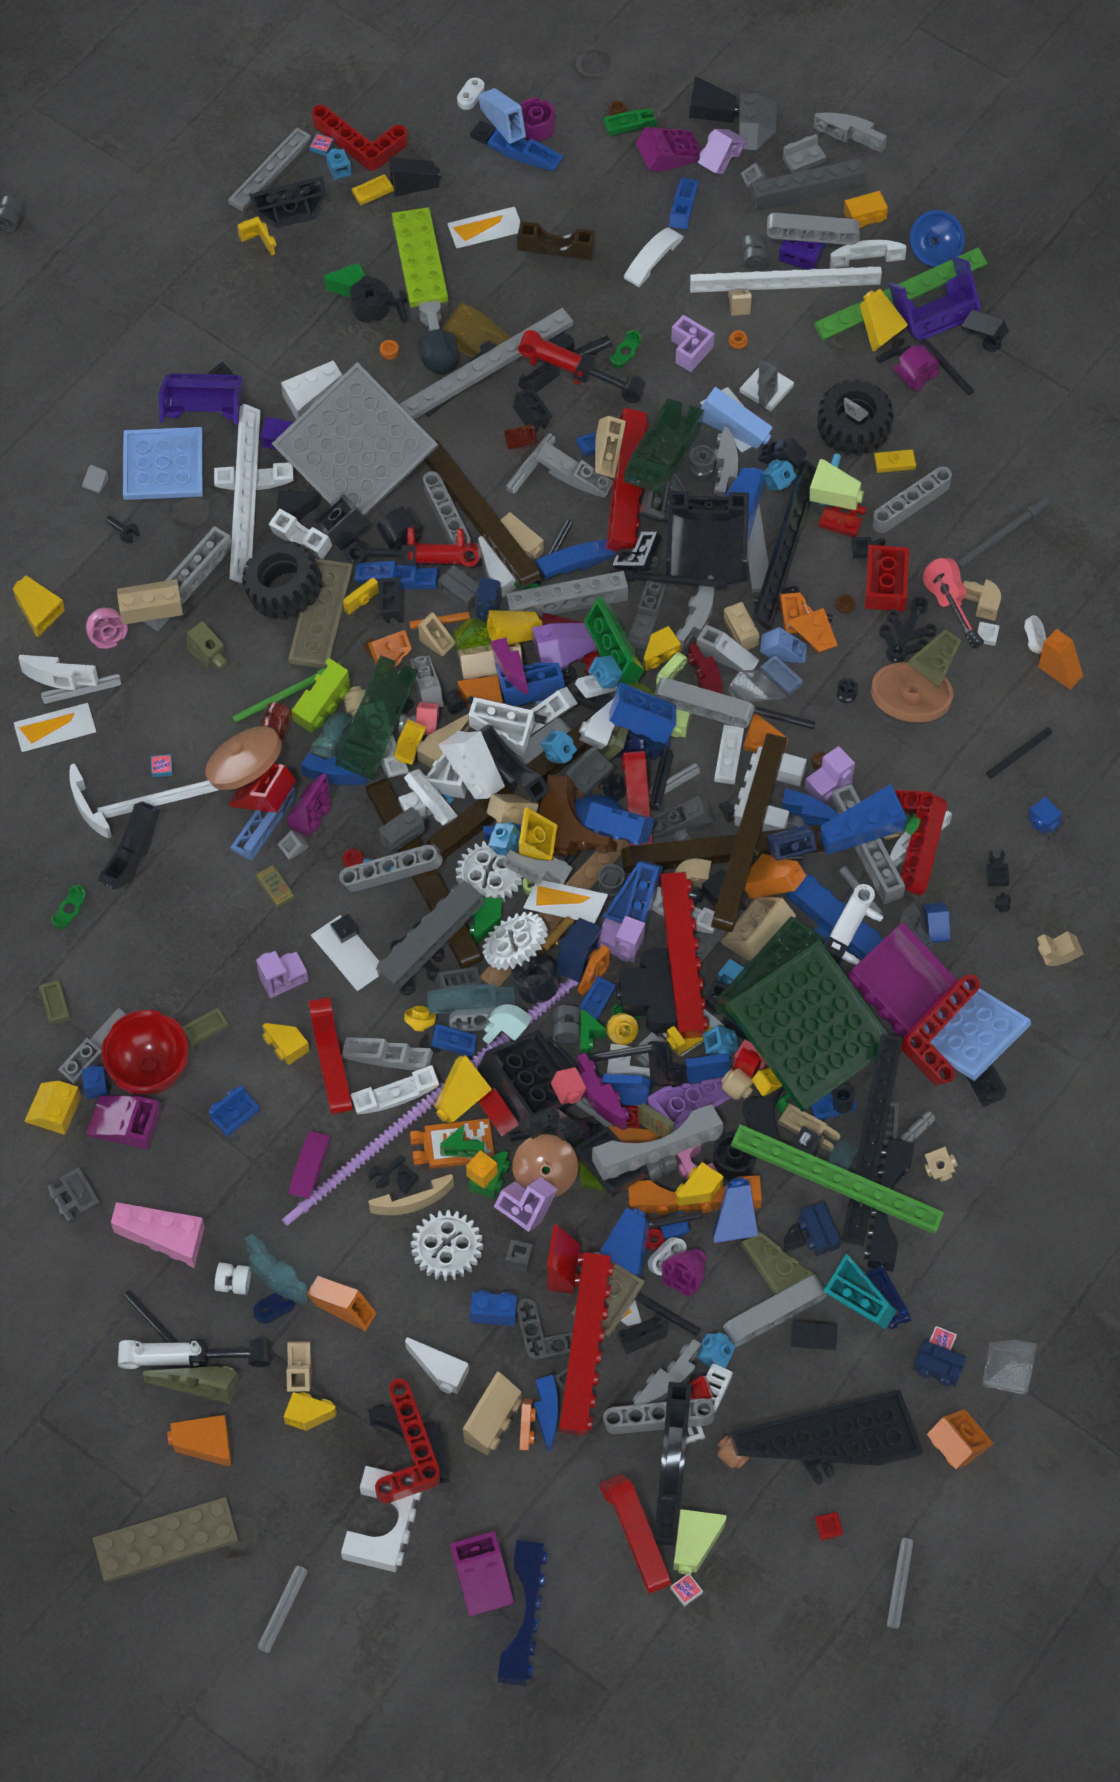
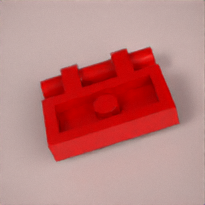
[818,503,867,537]

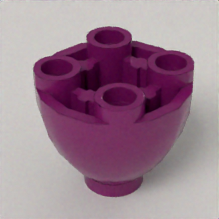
[661,1249,707,1297]

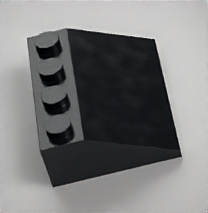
[479,1030,584,1123]

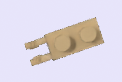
[778,1104,841,1151]

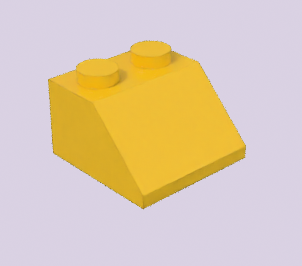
[519,807,557,861]
[24,1081,82,1135]

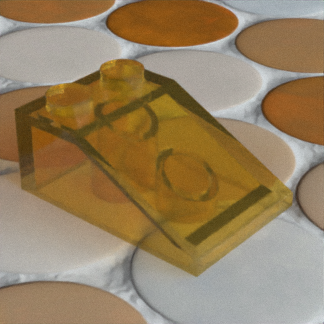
[442,302,511,357]

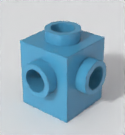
[763,459,796,491]
[540,730,577,764]
[488,822,521,856]
[702,1026,739,1057]
[696,1332,736,1369]

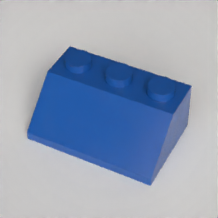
[609,682,676,744]

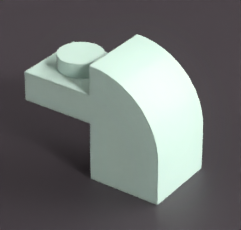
[483,1004,532,1044]

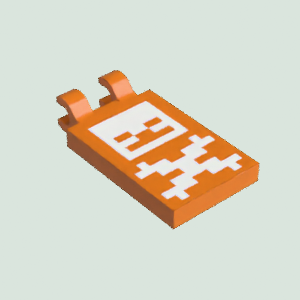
[410,1118,494,1169]

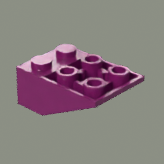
[636,127,701,172]
[287,774,332,837]
[86,1096,162,1150]
[450,1531,514,1617]

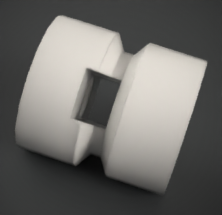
[215,1262,251,1295]

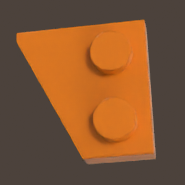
[787,608,838,653]
[577,945,610,996]

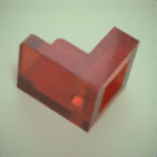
[504,424,538,449]

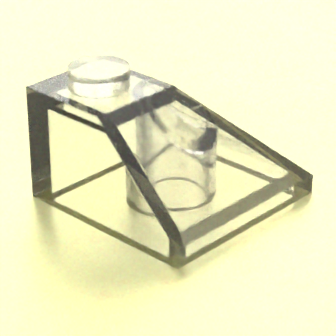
[727,670,788,702]
[982,1339,1037,1395]

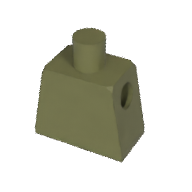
[187,621,229,670]

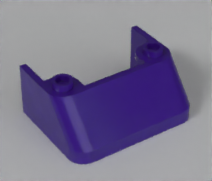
[888,256,981,340]
[159,373,243,424]

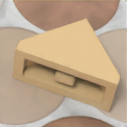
[728,289,752,316]
[418,612,456,656]

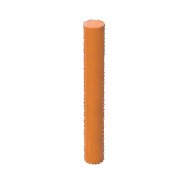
[409,612,470,629]

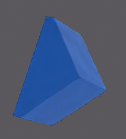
[922,902,950,943]

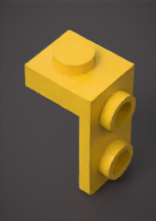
[237,217,276,256]
[393,719,426,765]
[666,1026,711,1057]

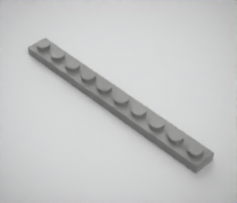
[400,307,573,419]

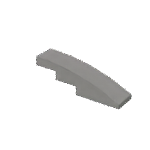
[341,1037,433,1071]

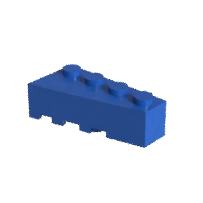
[819,784,907,855]

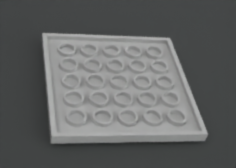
[272,362,438,517]

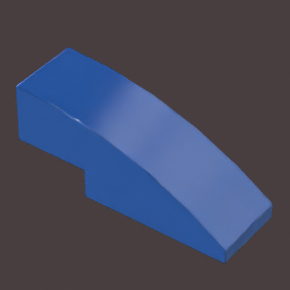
[669,177,699,230]
[301,753,368,785]
[782,788,839,826]
[534,1375,558,1452]

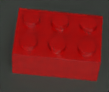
[865,545,909,611]

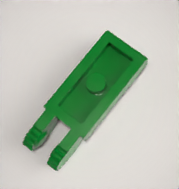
[603,108,658,136]

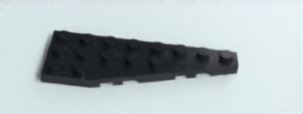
[730,1390,923,1466]

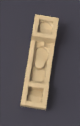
[368,1174,454,1215]

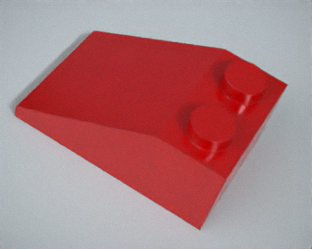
[547,1225,584,1294]

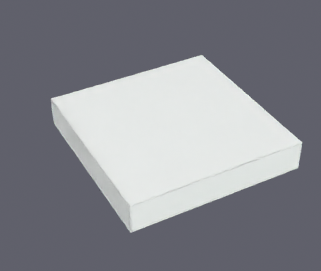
[740,368,794,411]

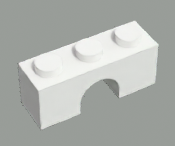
[269,509,333,559]

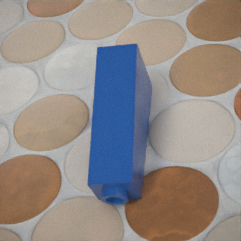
[725,468,765,540]

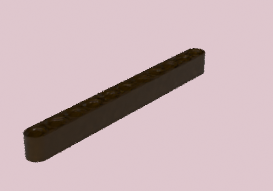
[424,439,541,588]
[426,714,594,860]
[711,733,787,933]
[365,778,482,968]
[621,825,825,873]

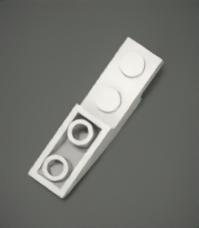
[18,655,99,690]

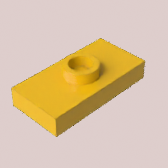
[352,174,394,206]
[874,449,916,473]
[343,578,379,615]

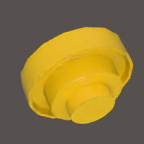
[404,1006,436,1031]
[606,1013,638,1045]

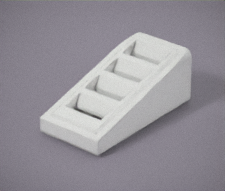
[700,1364,733,1414]

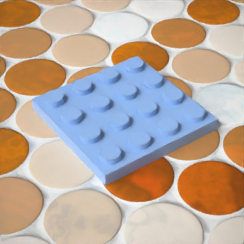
[123,427,203,500]
[911,981,1031,1081]

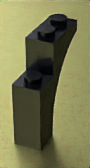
[479,724,549,803]
[98,801,161,889]
[742,1068,785,1141]
[368,1404,449,1484]

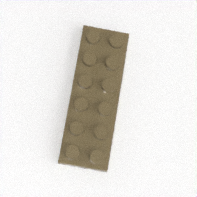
[288,558,353,669]
[93,1497,239,1583]

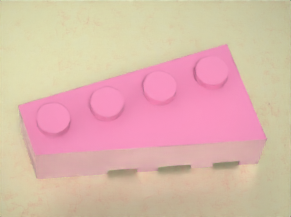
[111,1202,205,1268]

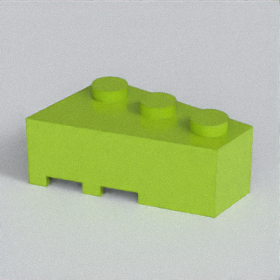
[292,658,350,733]

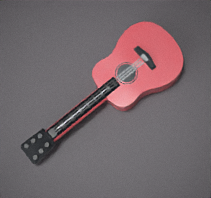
[923,558,984,649]

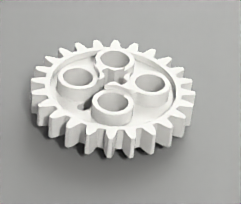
[456,841,523,902]
[482,912,548,970]
[411,1210,483,1281]

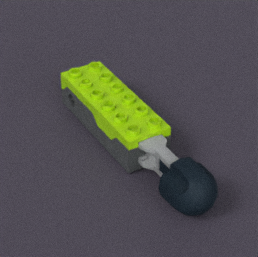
[392,207,458,373]

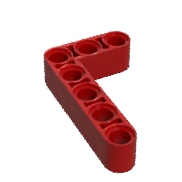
[312,105,408,171]
[621,751,652,846]
[894,790,947,896]
[901,974,980,1086]
[308,997,353,1115]
[375,1379,440,1503]
[599,1474,671,1594]

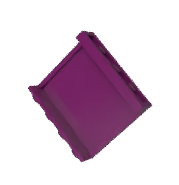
[846,922,957,1037]

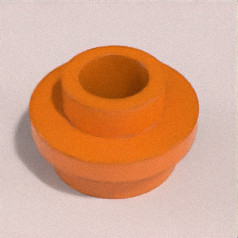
[728,330,748,349]

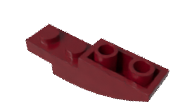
[686,642,723,722]

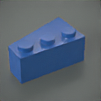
[495,663,565,706]
[585,802,655,846]
[602,861,663,928]

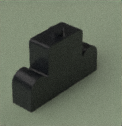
[616,949,677,1034]

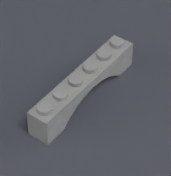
[592,1104,723,1180]

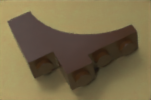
[539,775,617,857]

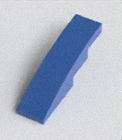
[487,129,563,171]
[536,539,616,579]
[354,561,440,589]

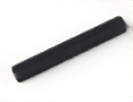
[649,749,674,811]

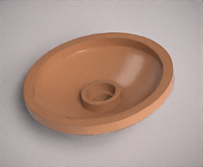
[512,1133,578,1197]

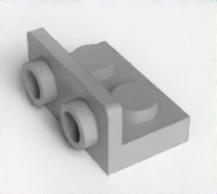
[783,134,826,173]

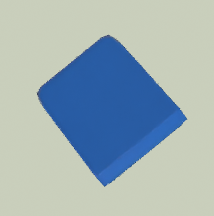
[661,1211,690,1239]

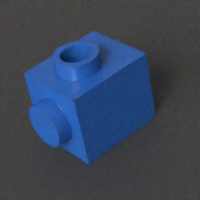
[1028,797,1062,835]
[82,1065,109,1099]

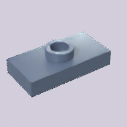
[760,655,803,696]

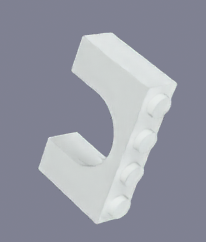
[734,746,807,832]
[341,1466,422,1572]

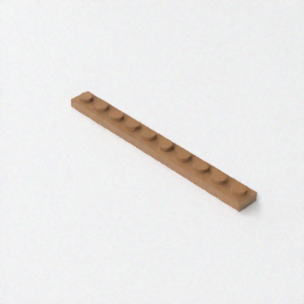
[479,836,631,992]

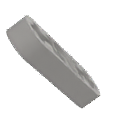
[449,1007,497,1031]

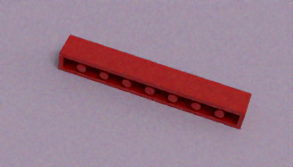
[606,408,649,551]
[660,872,708,1039]
[559,1252,614,1436]

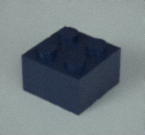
[556,918,602,983]

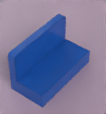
[685,1053,730,1084]
[602,1074,651,1106]

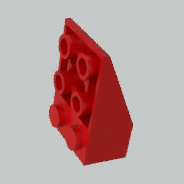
[228,764,296,813]

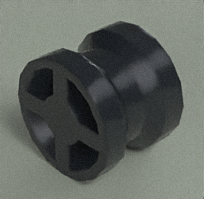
[837,678,858,703]
[442,689,467,715]

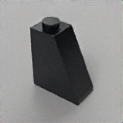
[689,77,739,123]
[389,157,441,197]

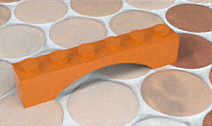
[628,1175,762,1215]

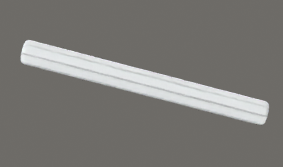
[97,780,219,819]

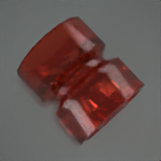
[260,702,292,740]

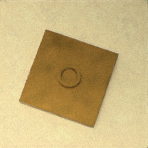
[535,916,574,955]

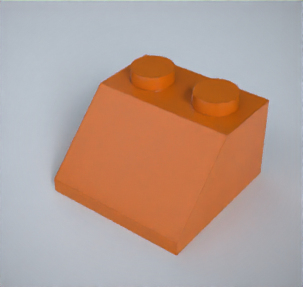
[927,1409,994,1469]

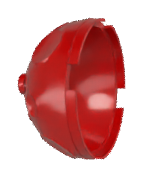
[102,1010,188,1095]

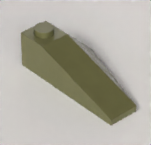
[143,1366,239,1404]

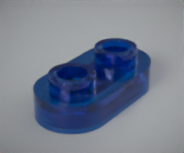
[615,737,647,758]
[253,1289,296,1324]

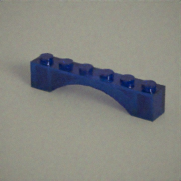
[498,1540,548,1686]

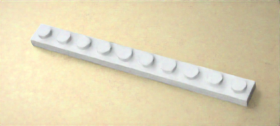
[690,266,882,293]
[230,404,260,583]

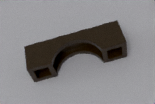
[517,221,595,260]

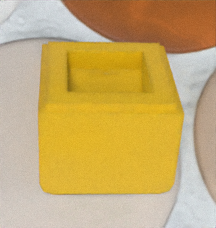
[752,1068,782,1096]

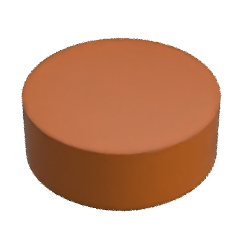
[380,340,399,360]

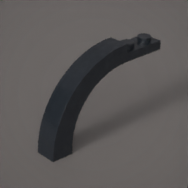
[654,1382,692,1546]

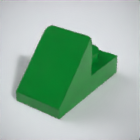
[580,1010,606,1055]
[440,1125,485,1158]

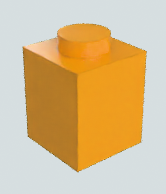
[466,1150,498,1189]

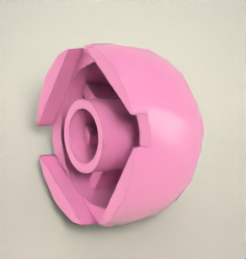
[86,607,128,649]

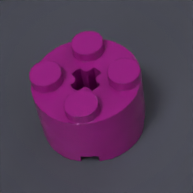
[520,97,555,142]
[894,344,939,391]

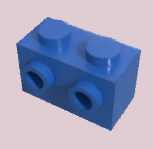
[470,1290,517,1326]

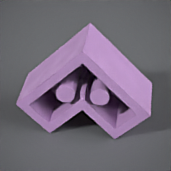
[698,129,747,174]
[671,315,714,372]
[804,746,855,803]
[598,916,645,963]
[256,951,309,998]
[494,1177,558,1232]

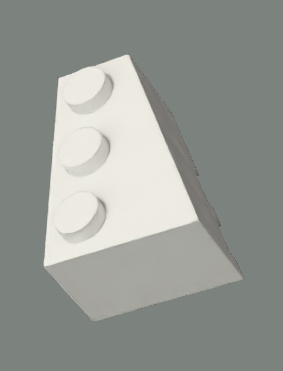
[281,360,342,420]
[469,697,534,758]
[425,731,468,799]
[438,731,505,799]

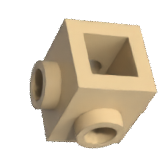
[925,1147,958,1182]

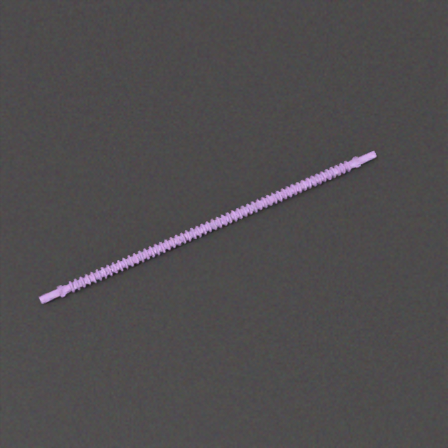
[282,978,579,1226]

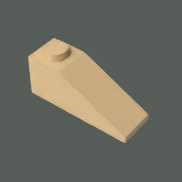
[595,416,626,478]
[417,714,471,768]

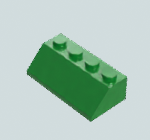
[584,597,644,686]

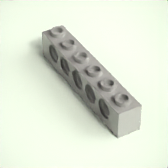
[143,526,232,631]
[506,571,628,617]
[831,784,905,905]

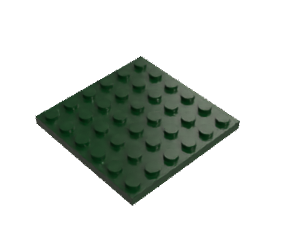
[725,940,889,1112]

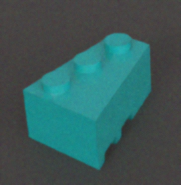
[823,1253,896,1330]

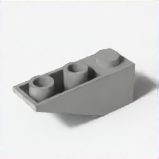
[696,624,759,677]
[410,656,443,707]

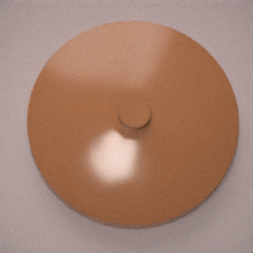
[871,662,953,722]
[205,726,282,790]

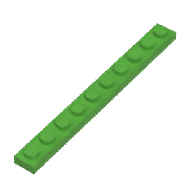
[814,247,988,341]
[731,1124,944,1234]

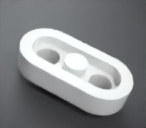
[457,78,484,110]
[1024,615,1046,654]
[648,1237,687,1276]

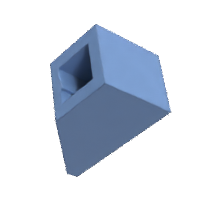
[760,627,807,663]

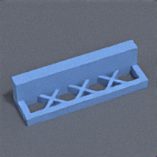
[230,787,296,861]

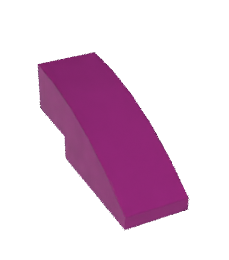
[491,637,529,694]
[289,1131,330,1199]

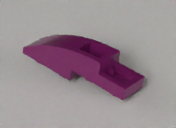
[577,1053,629,1130]

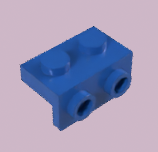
[209,1085,260,1137]

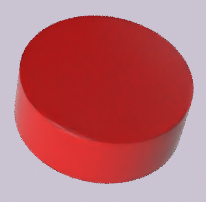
[343,849,364,868]

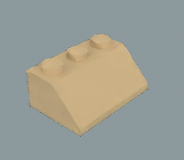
[117,579,183,625]
[457,641,523,680]
[720,897,796,962]
[463,1371,523,1456]

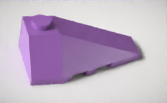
[532,623,598,670]
[647,1077,732,1131]

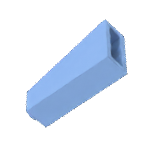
[478,88,526,144]
[695,387,773,449]

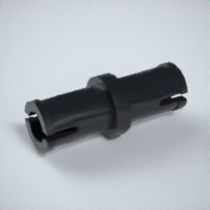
[572,335,612,356]

